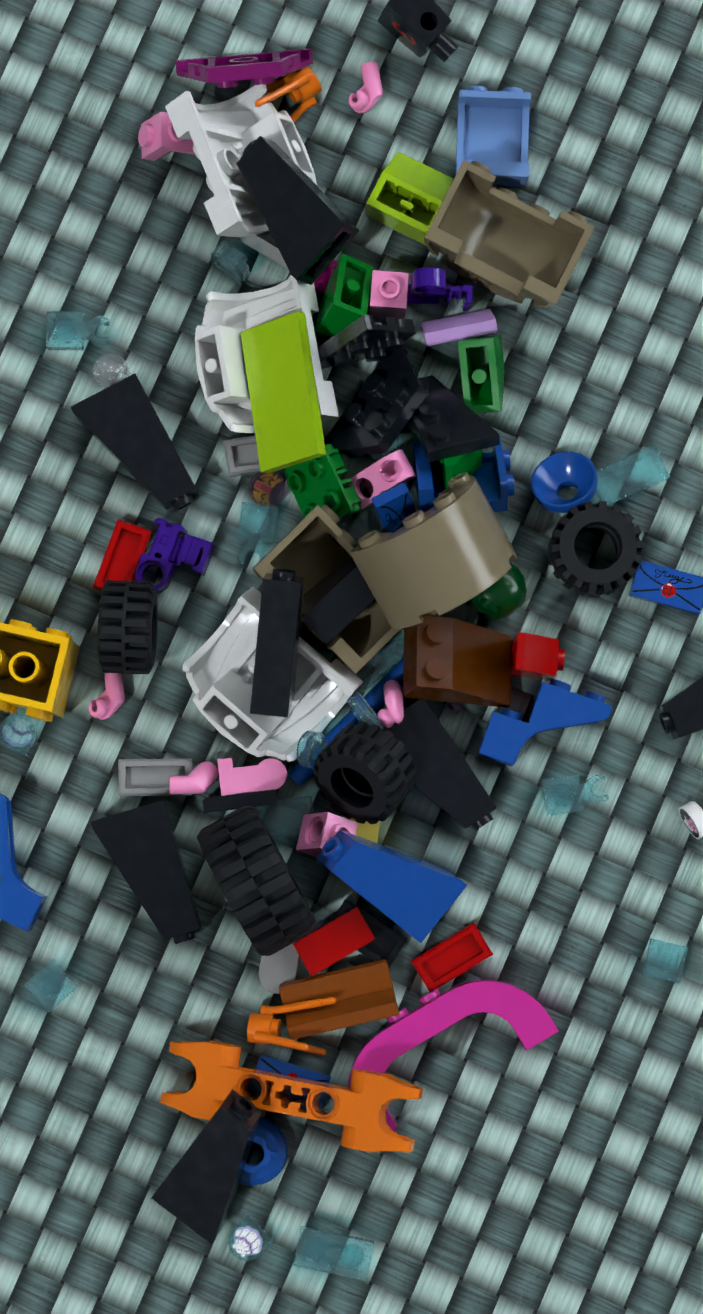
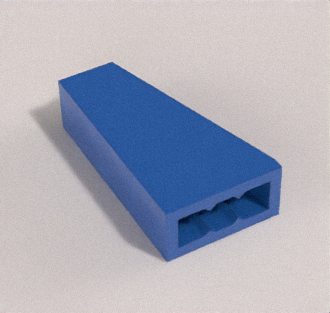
[316,830,467,943]

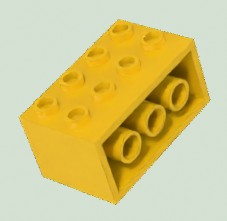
[0,619,80,722]

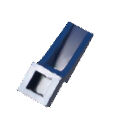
[477,679,613,767]
[0,794,48,931]

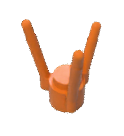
[255,66,322,123]
[247,997,336,1056]

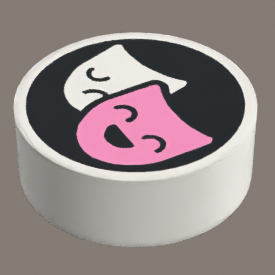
[679,801,703,839]

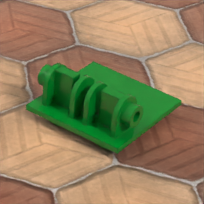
[283,443,362,519]

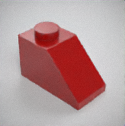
[511,632,565,679]

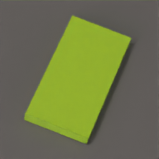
[240,311,326,474]

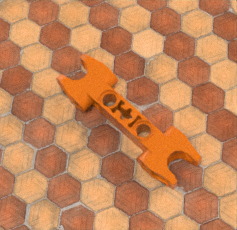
[160,1041,424,1153]

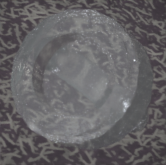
[93,353,130,389]

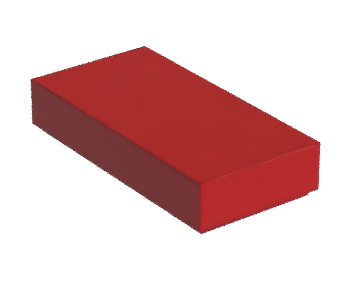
[93,519,153,591]
[293,907,376,977]
[411,922,493,992]

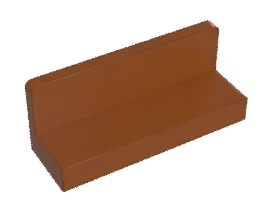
[279,959,400,1040]

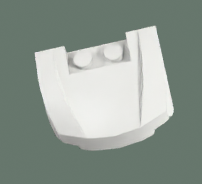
[165,84,317,237]
[195,275,339,433]
[182,587,363,762]

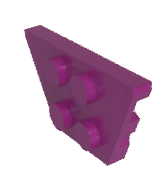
[175,48,313,88]

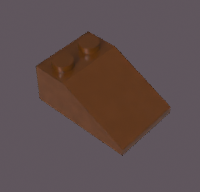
[403,615,511,708]

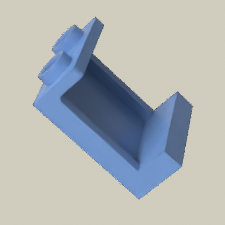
[455,86,531,188]

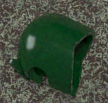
[466,562,527,621]

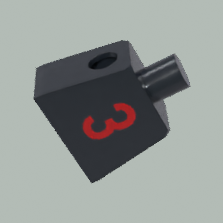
[378,0,459,63]

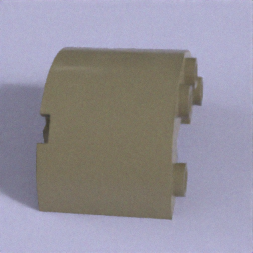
[424,160,594,308]
[349,472,517,629]
[252,504,400,674]

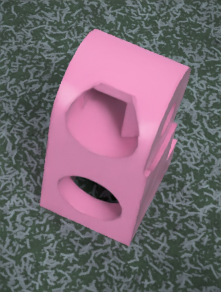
[346,449,417,510]
[217,758,288,796]

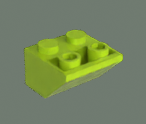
[366,151,454,246]

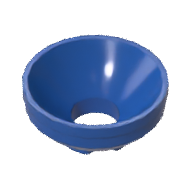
[531,452,598,513]
[240,1117,288,1185]

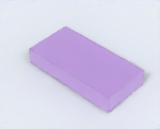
[420,308,498,346]

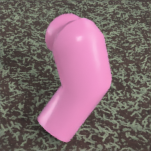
[348,62,383,113]
[88,672,125,720]
[377,680,404,728]
[169,761,219,794]

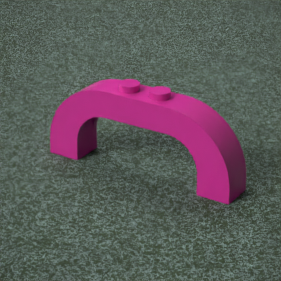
[348,979,559,1131]

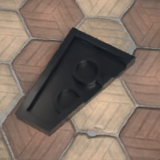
[410,375,500,463]

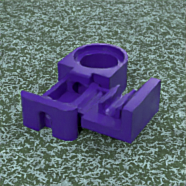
[407,268,472,311]
[135,518,215,594]

